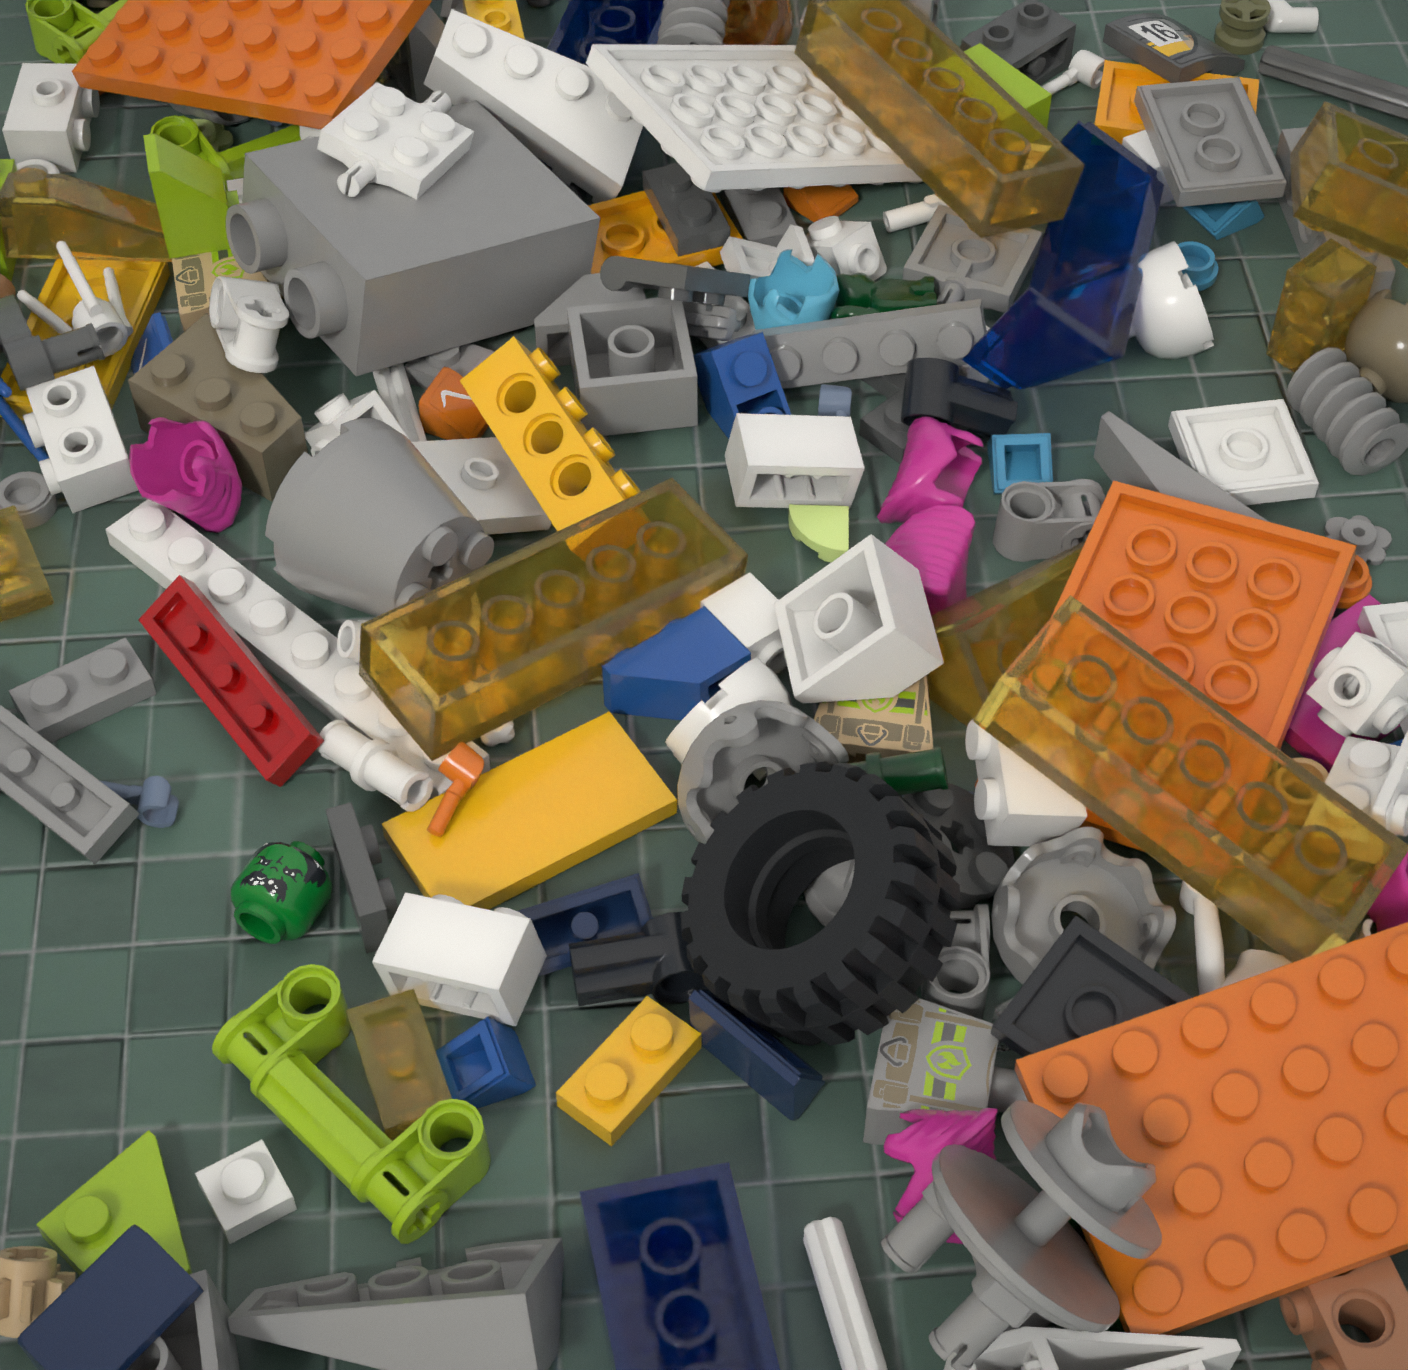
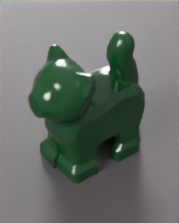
[831,272,937,319]

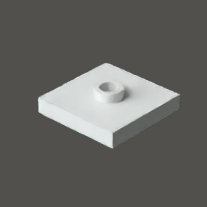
[1168,399,1319,505]
[412,437,551,535]

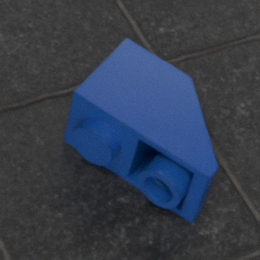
[693,332,792,439]
[602,606,751,721]

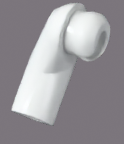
[1263,0,1319,33]

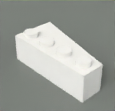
[424,9,643,203]

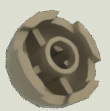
[1344,289,1408,404]

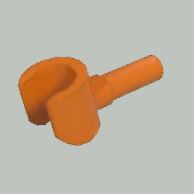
[427,742,484,837]

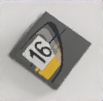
[1103,13,1245,83]

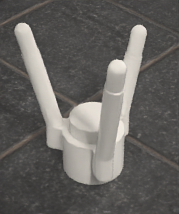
[17,241,133,357]

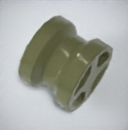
[1214,0,1271,55]

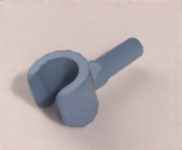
[818,384,852,417]
[99,776,179,828]

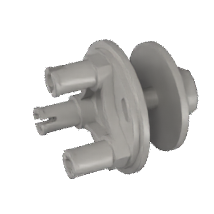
[881,1100,1162,1370]

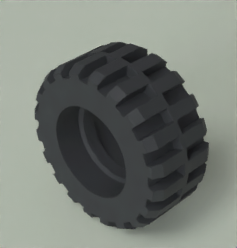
[681,761,960,1046]

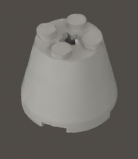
[265,418,494,627]

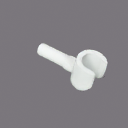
[1041,50,1105,95]

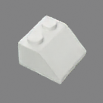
[774,534,944,703]

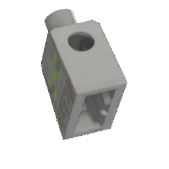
[863,998,1027,1145]

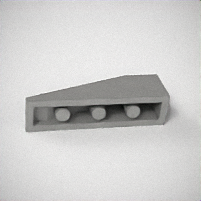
[1094,411,1269,522]

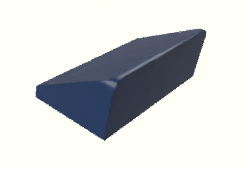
[518,873,653,976]
[688,989,825,1121]
[18,1224,204,1370]

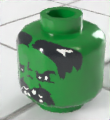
[231,841,333,944]

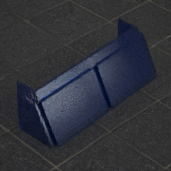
[962,120,1164,390]

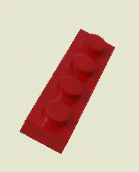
[138,575,325,787]

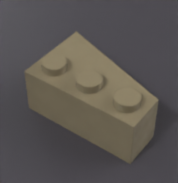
[128,313,308,502]

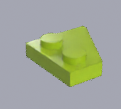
[36,1130,192,1275]

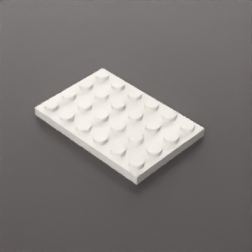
[586,44,955,193]

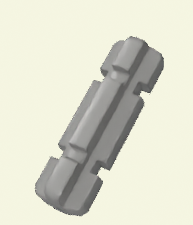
[682,301,741,341]

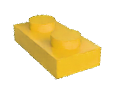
[556,996,702,1147]

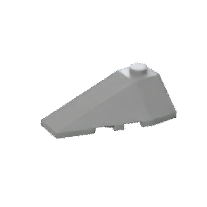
[228,1237,564,1370]

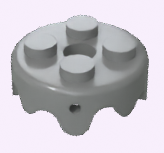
[677,700,849,844]
[991,827,1176,985]

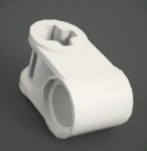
[209,276,289,373]

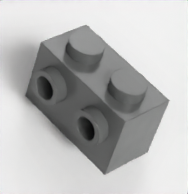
[959,0,1076,85]

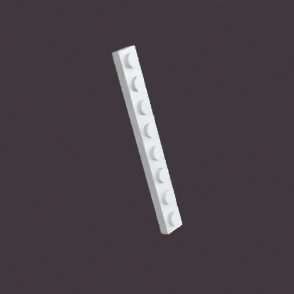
[105,499,490,798]

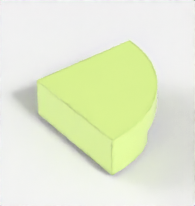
[788,504,849,563]

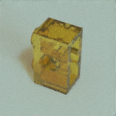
[1266,238,1377,373]

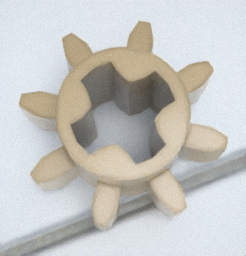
[0,1246,76,1338]

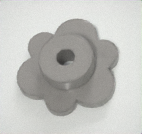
[1324,515,1392,565]

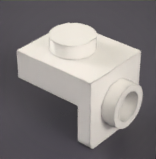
[805,216,887,281]
[720,225,814,279]

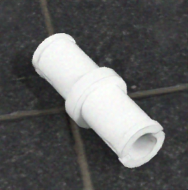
[317,720,433,812]

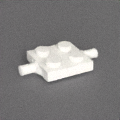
[317,82,474,200]

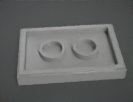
[1134,77,1287,207]

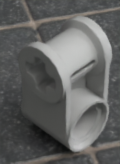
[993,479,1105,562]
[921,904,990,1020]

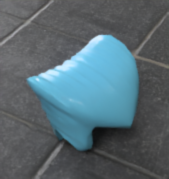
[748,249,840,330]

